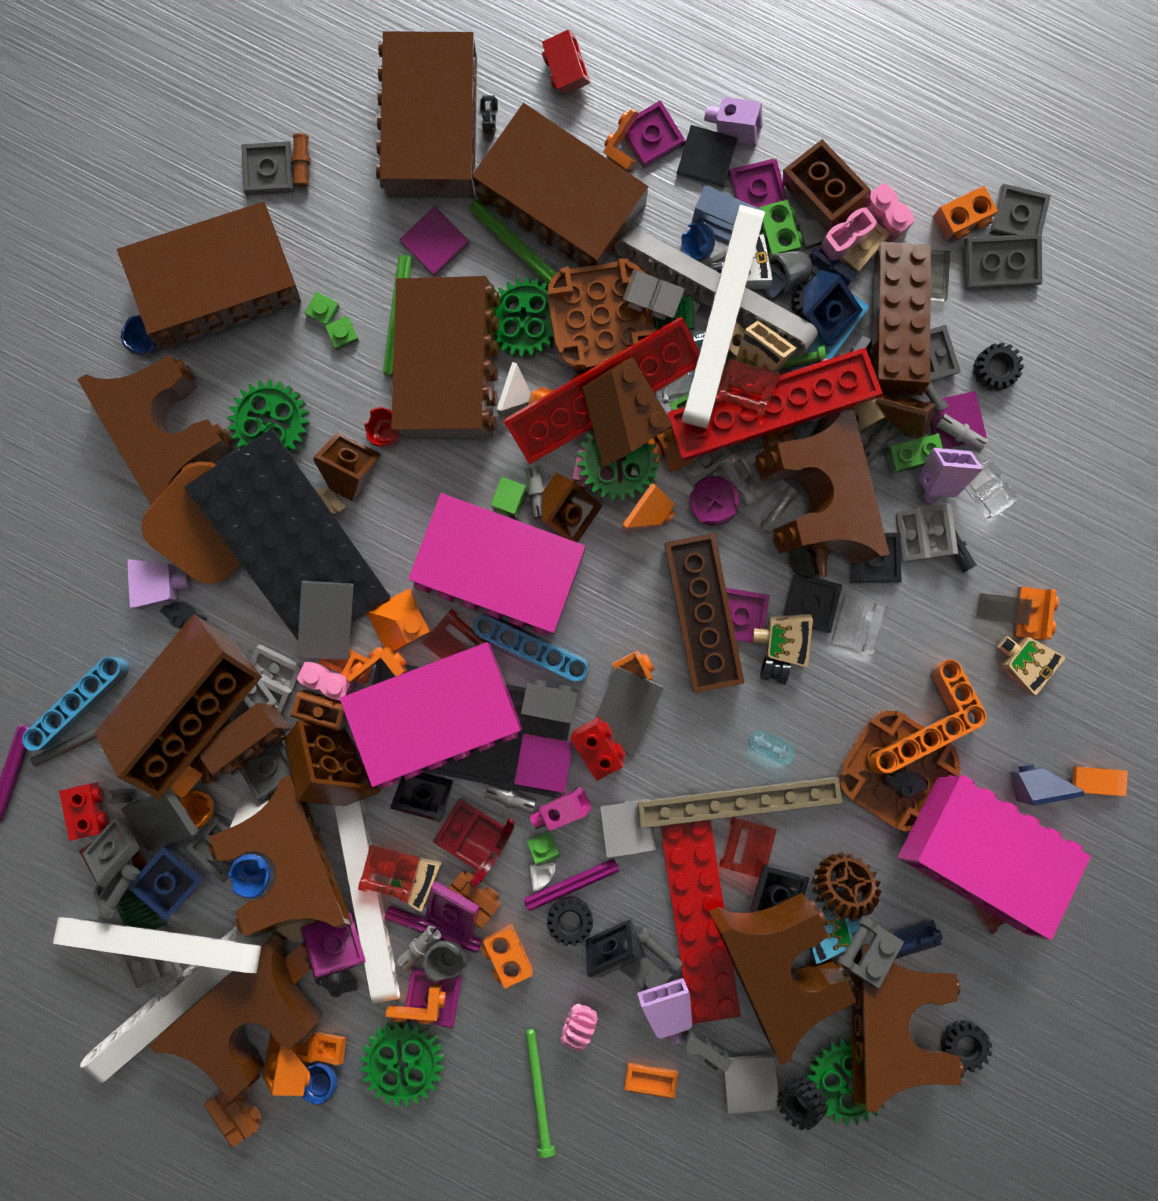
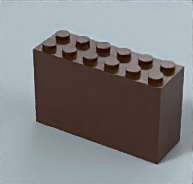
[376,31,477,198]
[472,102,649,267]
[117,201,301,349]
[392,276,500,439]
[95,614,262,800]

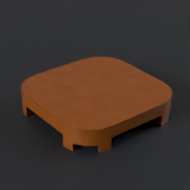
[547,258,656,370]
[141,461,240,584]
[837,710,961,832]

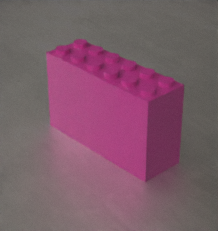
[408,493,586,637]
[340,642,523,789]
[897,775,1091,941]

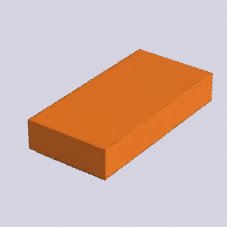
[624,1062,679,1099]

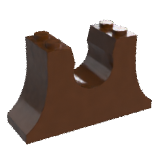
[77,354,234,505]
[755,407,889,565]
[208,775,353,938]
[709,893,857,1065]
[149,932,322,1100]
[849,944,964,1112]

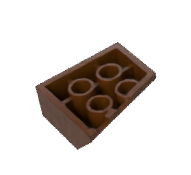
[582,357,673,468]
[285,720,381,806]

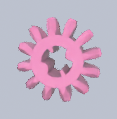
[560,1004,598,1051]

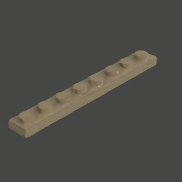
[637,777,842,828]

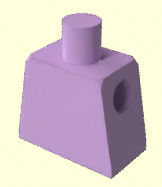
[704,97,763,147]
[919,448,982,503]
[127,560,190,609]
[637,978,692,1044]

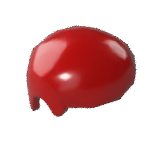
[364,407,401,448]

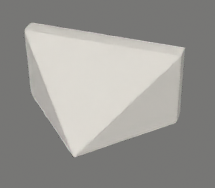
[497,362,530,416]
[230,793,271,828]

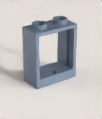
[691,185,761,242]

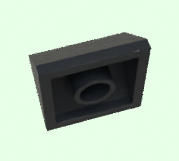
[390,773,453,822]
[749,864,810,913]
[586,919,646,978]

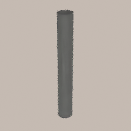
[30,725,101,767]

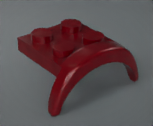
[433,798,515,887]

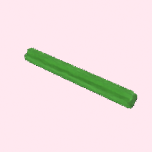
[469,200,557,284]
[383,255,412,377]

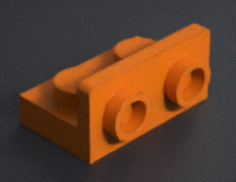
[1013,587,1059,640]

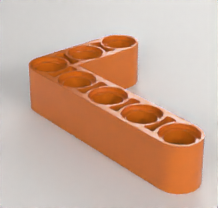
[869,659,987,775]

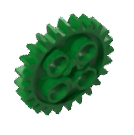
[495,277,554,359]
[227,379,310,451]
[577,428,659,502]
[360,1020,444,1107]
[806,1037,885,1126]

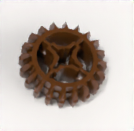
[811,852,882,923]

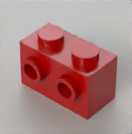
[542,29,591,95]
[570,717,626,781]
[59,782,109,841]

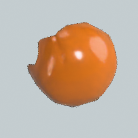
[179,790,214,829]

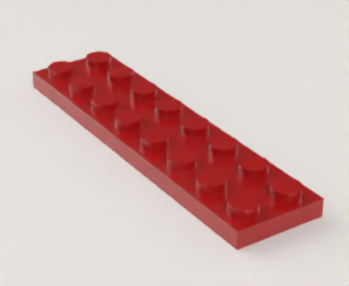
[503,317,700,465]
[667,347,883,462]
[660,820,741,1024]

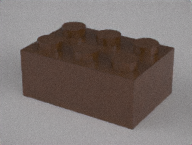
[783,139,871,232]
[198,703,291,776]

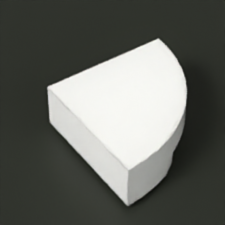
[530,862,556,891]

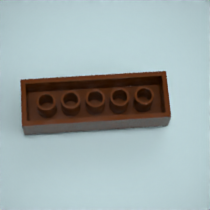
[872,241,931,396]
[664,533,745,693]

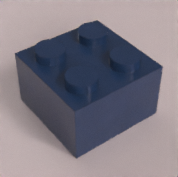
[128,845,206,921]

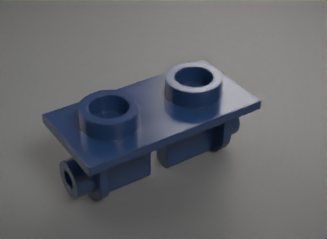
[808,245,857,287]
[891,920,943,959]

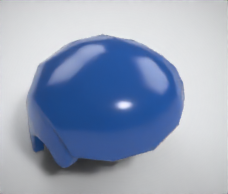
[681,222,715,261]
[120,314,157,356]
[228,854,270,898]
[302,1063,338,1105]

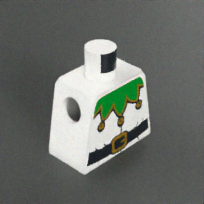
[711,234,772,289]

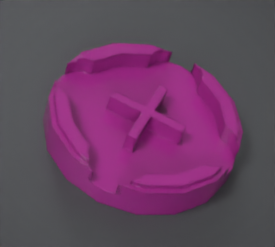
[689,476,740,526]

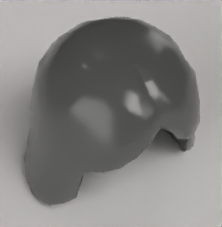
[769,251,812,293]
[422,940,467,982]

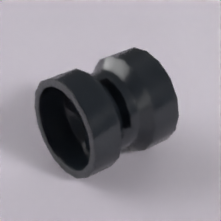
[760,655,791,685]

